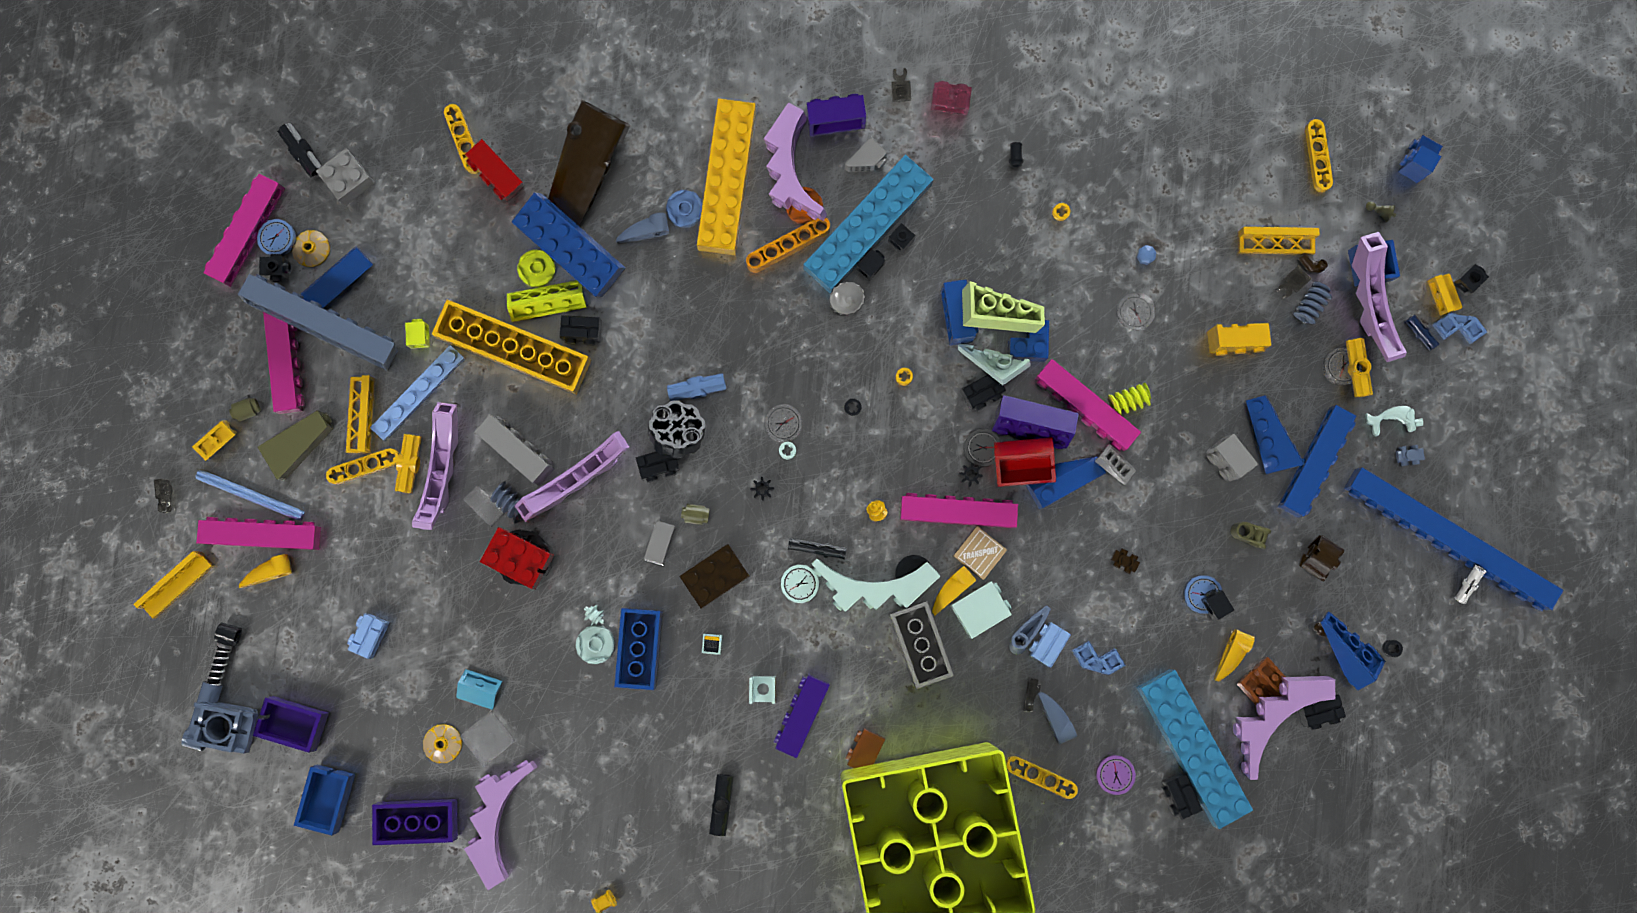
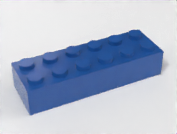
[512,192,626,297]

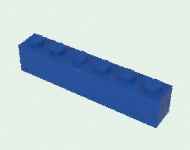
[1278,405,1356,518]

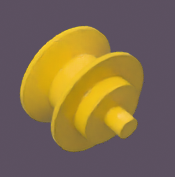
[867,500,888,521]

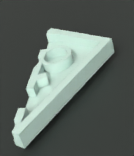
[958,344,1031,385]

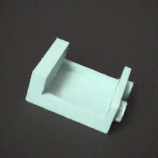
[950,581,1012,639]

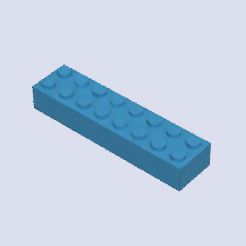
[803,154,934,293]
[1136,669,1253,829]

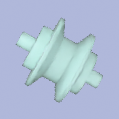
[584,605,604,626]

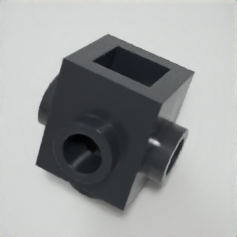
[259,254,291,283]

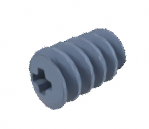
[1293,281,1332,324]
[490,481,524,524]

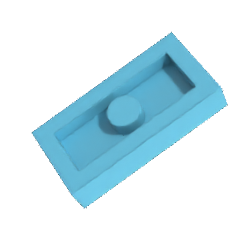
[456,669,502,709]

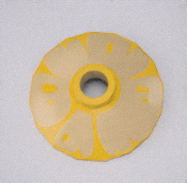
[292,230,330,267]
[423,724,462,764]

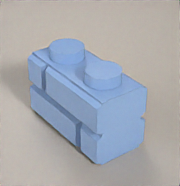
[347,614,389,659]
[1028,622,1071,668]

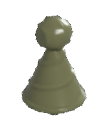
[1366,201,1396,222]

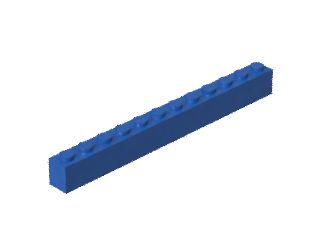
[1344,467,1563,611]

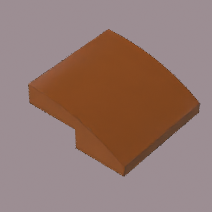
[1237,657,1286,706]

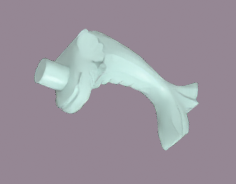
[1365,406,1423,437]

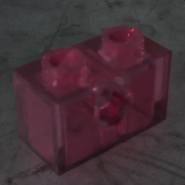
[930,81,972,115]

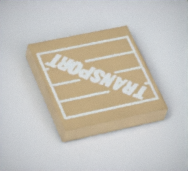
[953,526,1007,580]

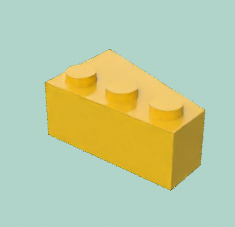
[1207,323,1271,356]

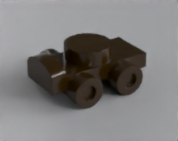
[1110,548,1140,574]

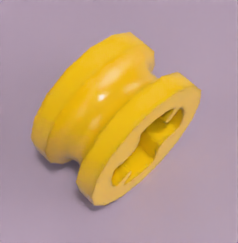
[1052,203,1070,221]
[896,368,913,386]

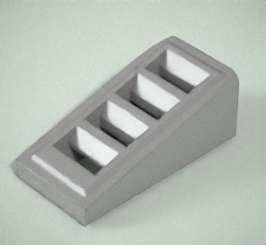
[1095,444,1136,485]

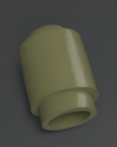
[229,398,261,422]
[681,504,710,525]

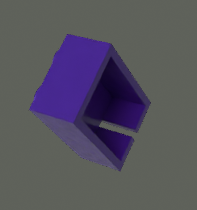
[807,94,866,136]
[253,696,329,753]

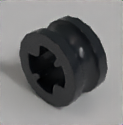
[844,399,862,416]
[1382,640,1403,657]

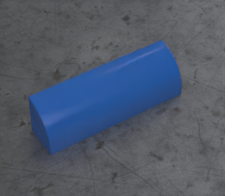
[300,246,373,308]

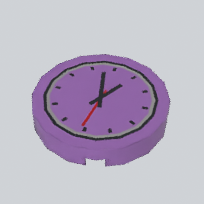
[1096,755,1136,795]

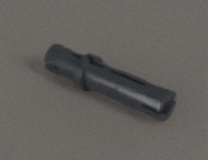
[788,538,847,560]

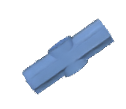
[667,373,727,401]

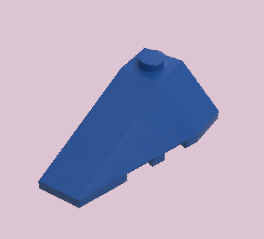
[1026,456,1106,510]
[1321,612,1386,690]

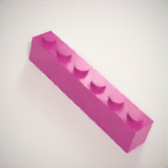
[203,174,285,287]
[263,312,305,414]
[1035,359,1141,451]
[900,493,1018,528]
[196,517,321,550]

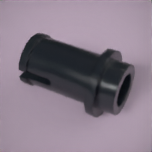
[1009,142,1024,168]

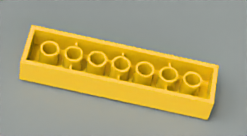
[697,98,756,256]
[432,299,592,395]

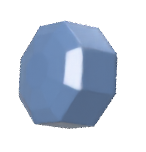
[1136,245,1156,265]

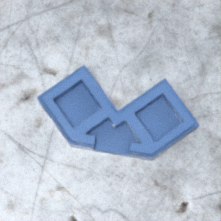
[1432,312,1487,344]
[1072,641,1126,675]

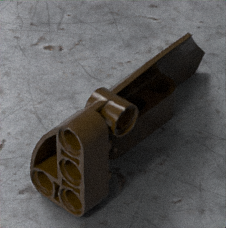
[548,100,631,226]

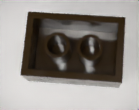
[679,544,750,609]

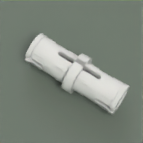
[1455,565,1486,604]

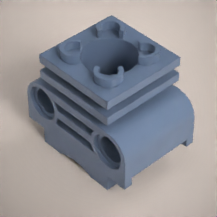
[185,702,258,754]

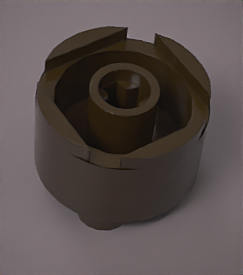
[1299,535,1345,582]

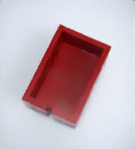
[465,139,524,202]
[994,437,1056,487]
[480,527,554,590]

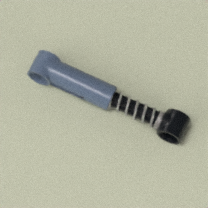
[181,622,242,751]

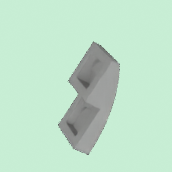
[644,521,675,566]

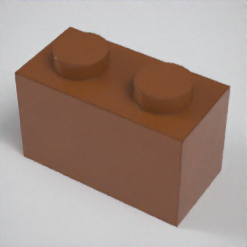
[845,728,885,768]

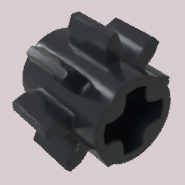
[958,463,983,487]
[750,477,774,501]

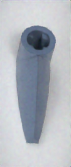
[616,213,669,244]
[1009,605,1051,655]
[1037,692,1077,744]

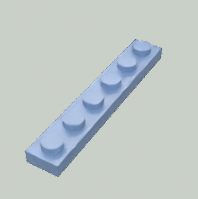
[370,345,465,441]

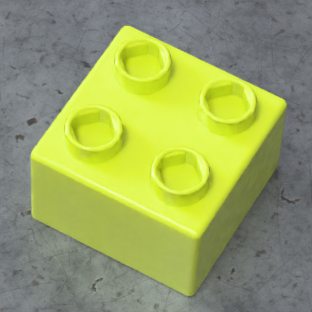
[840,742,1035,913]

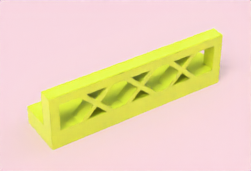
[507,280,587,322]

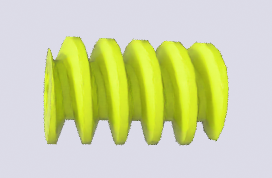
[1108,382,1151,416]

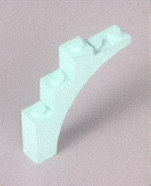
[812,558,941,612]

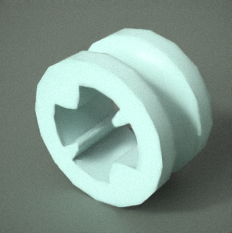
[779,442,796,460]

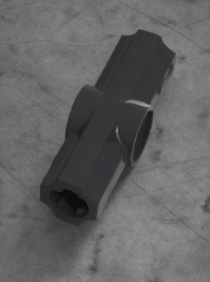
[277,122,322,177]
[709,774,734,836]

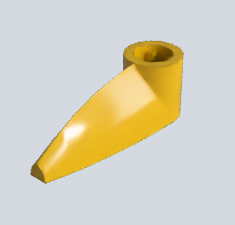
[239,554,292,588]
[932,566,976,616]
[1214,629,1255,682]

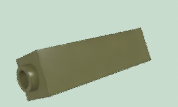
[258,410,333,481]

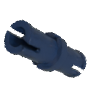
[1405,314,1440,351]

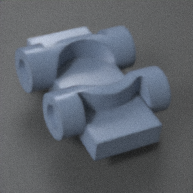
[1395,445,1425,466]

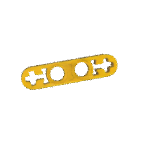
[444,104,479,174]
[1305,119,1333,192]
[326,448,400,485]
[1006,756,1078,799]

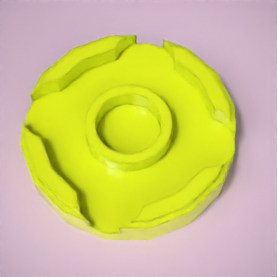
[517,249,556,287]

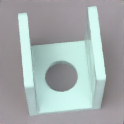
[749,676,776,704]

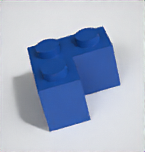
[1398,135,1443,183]
[1007,320,1049,362]

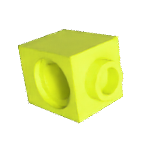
[405,319,430,349]

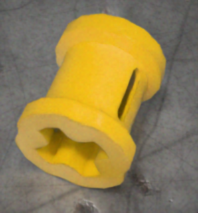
[591,889,617,913]

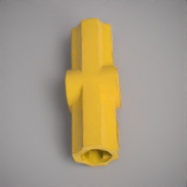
[1346,338,1373,397]
[395,434,422,494]

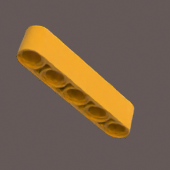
[746,218,830,273]

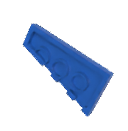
[1246,395,1305,474]

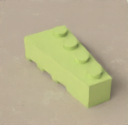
[962,281,1045,333]

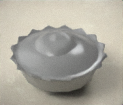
[829,282,866,315]

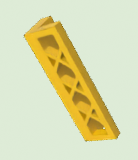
[1238,227,1320,255]
[346,375,375,454]
[133,551,214,619]

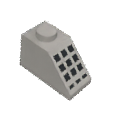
[845,138,887,172]

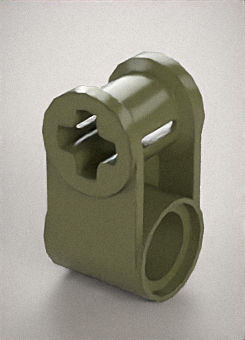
[1230,522,1271,549]

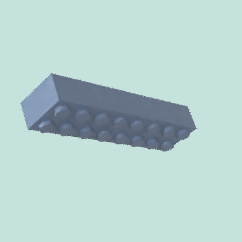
[238,274,398,371]

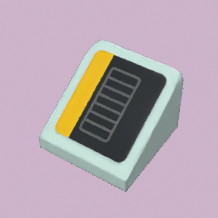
[702,634,723,655]

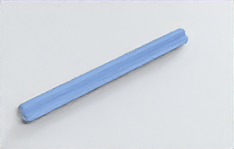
[195,470,305,521]

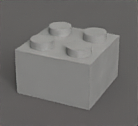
[316,148,375,206]
[1206,433,1258,482]

